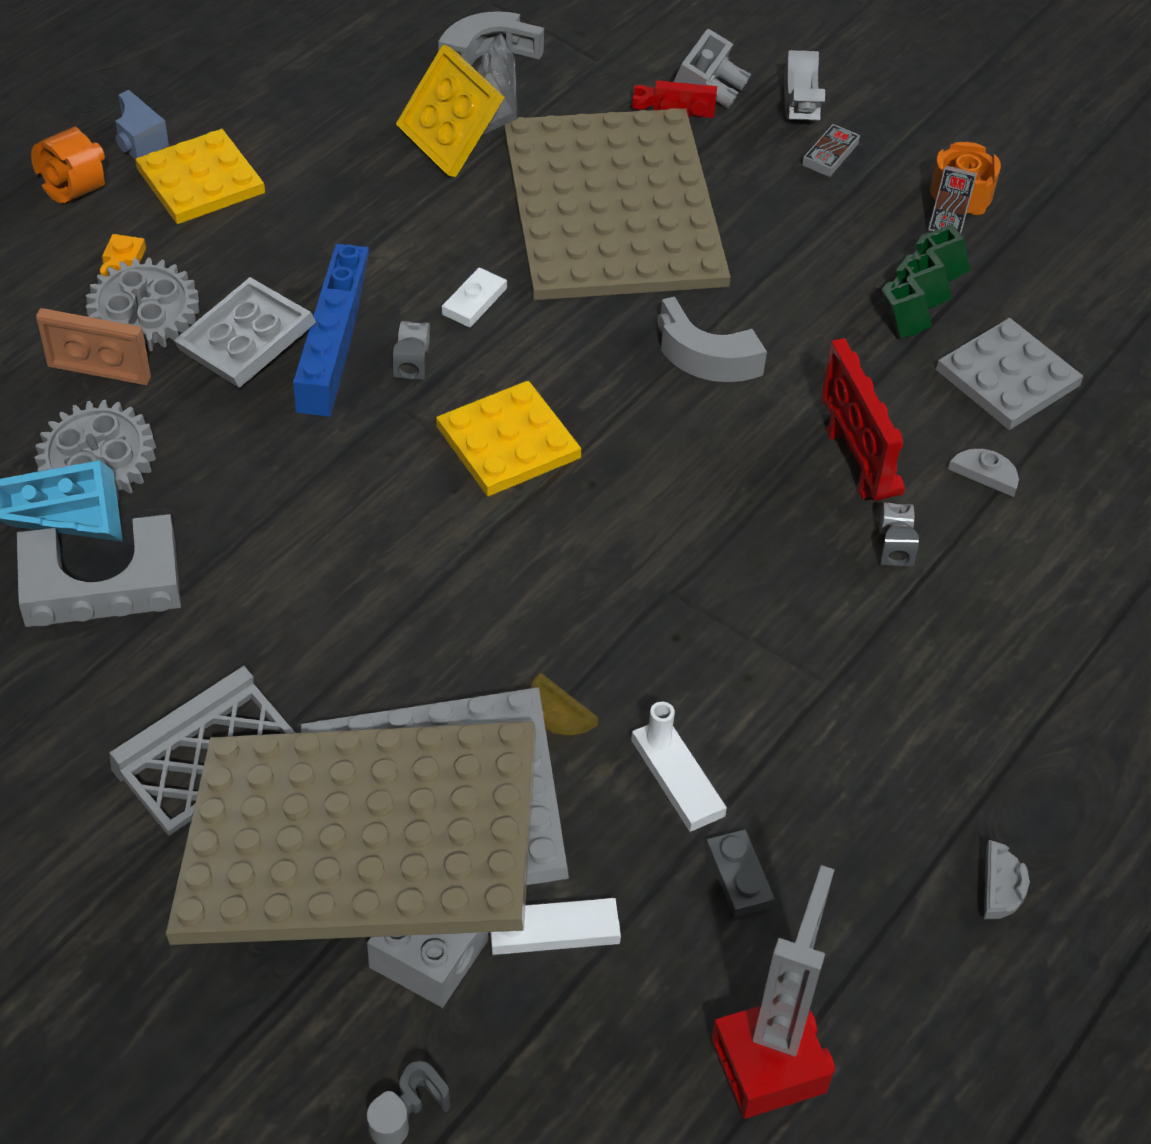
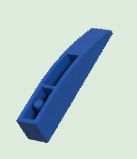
[293,244,369,417]

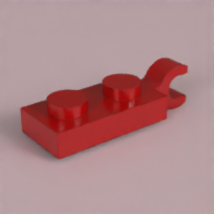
[632,80,717,118]

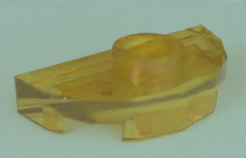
[531,673,598,735]

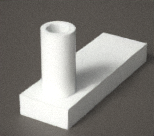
[631,702,727,832]
[490,898,621,955]

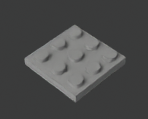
[174,277,316,388]
[936,318,1083,430]

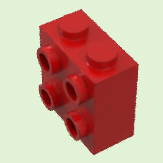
[711,1006,835,1119]

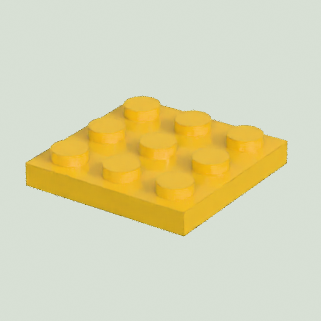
[396,44,505,178]
[135,129,265,224]
[436,380,582,497]

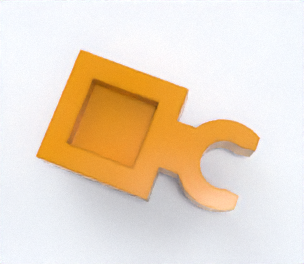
[100,234,146,277]

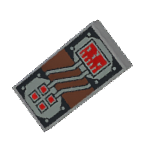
[802,124,860,177]
[928,166,977,234]

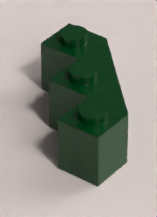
[882,224,971,339]

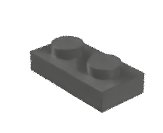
[705,829,775,918]

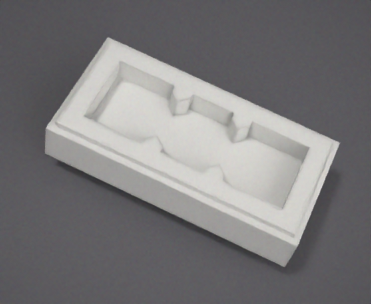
[442,268,507,327]

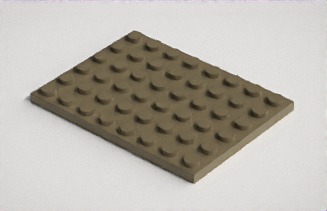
[503,108,731,300]
[166,721,536,945]

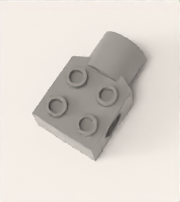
[367,932,488,1008]

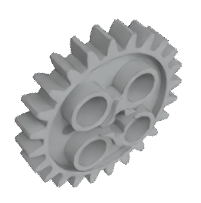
[86,258,199,351]
[35,400,156,501]

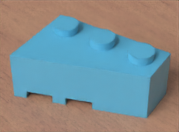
[0,460,123,542]

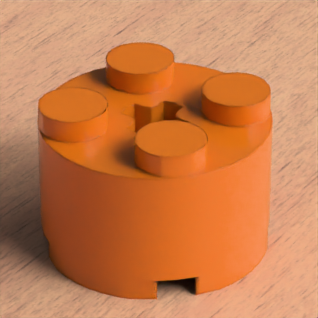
[31,127,105,204]
[930,142,1001,215]

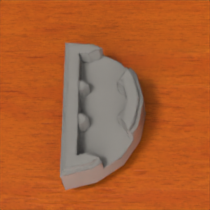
[948,449,1019,497]
[984,840,1030,919]

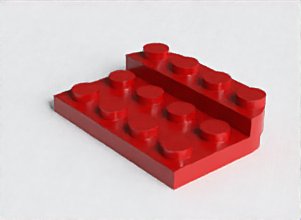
[821,338,905,501]

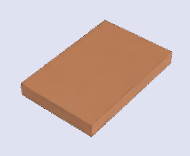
[36,308,151,385]

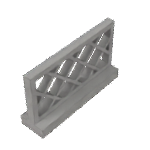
[109,666,295,836]
[753,865,835,1057]

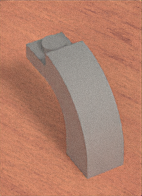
[438,12,544,66]
[784,50,825,121]
[657,296,767,382]

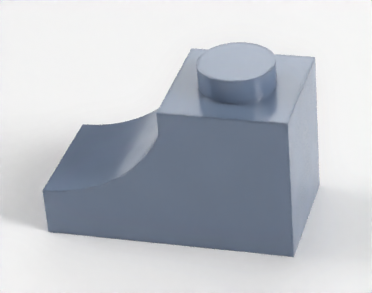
[115,90,169,159]

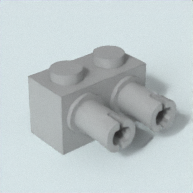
[674,29,751,109]

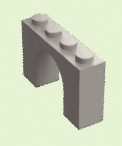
[17,514,181,627]

